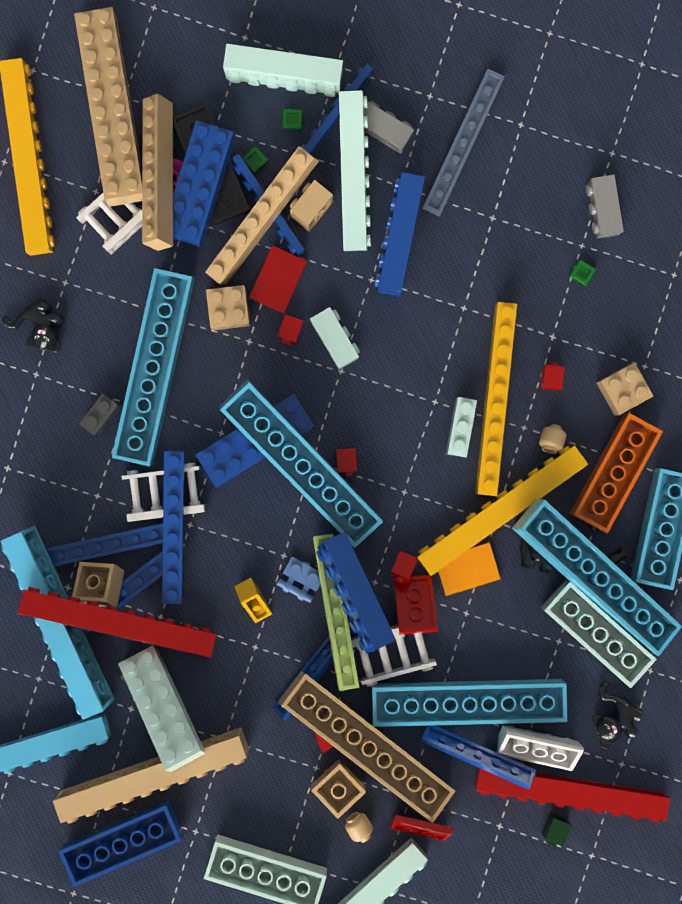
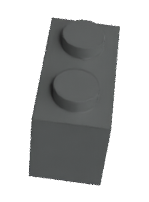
[79,393,122,436]

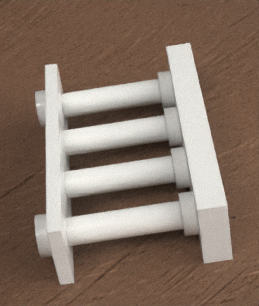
[76,193,142,255]
[122,463,206,522]
[351,625,437,686]

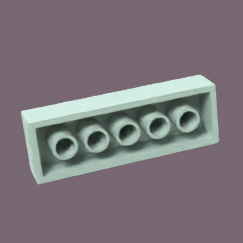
[223,44,343,97]
[540,579,657,688]
[118,645,206,772]
[204,834,327,904]

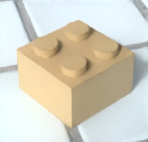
[290,180,333,232]
[206,285,251,331]
[596,363,653,416]
[72,562,124,607]
[311,758,366,819]

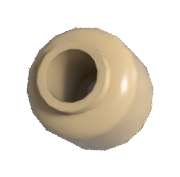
[539,424,567,454]
[345,812,373,843]

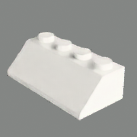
[497,725,584,771]

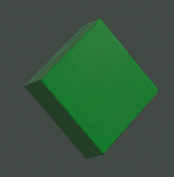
[282,109,303,130]
[242,146,269,174]
[569,259,596,286]

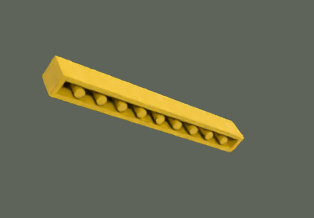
[0,58,55,256]
[475,302,517,496]
[417,446,588,576]

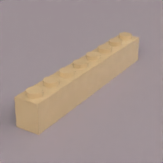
[142,93,173,251]
[205,146,319,285]

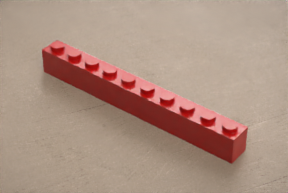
[16,587,216,657]
[474,767,670,822]

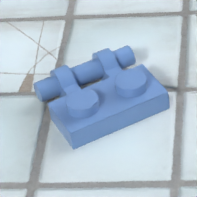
[277,556,321,603]

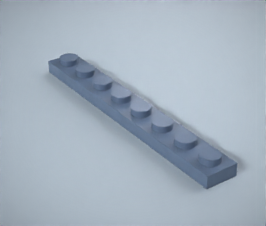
[423,69,505,217]

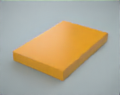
[438,542,501,596]

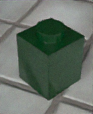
[542,813,572,847]

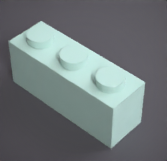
[310,307,360,370]
[446,397,477,457]

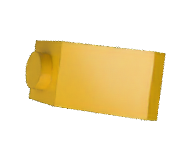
[234,578,272,623]

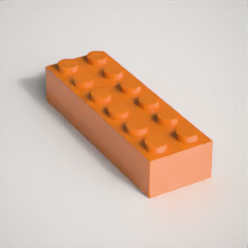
[569,413,663,534]

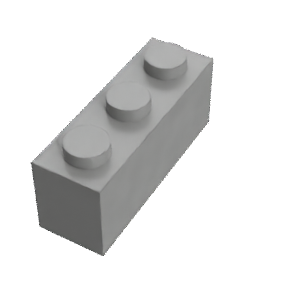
[364,101,414,154]
[586,175,624,239]

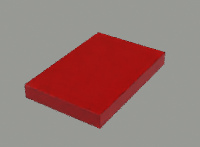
[249,245,307,314]
[394,575,438,635]
[389,815,453,841]

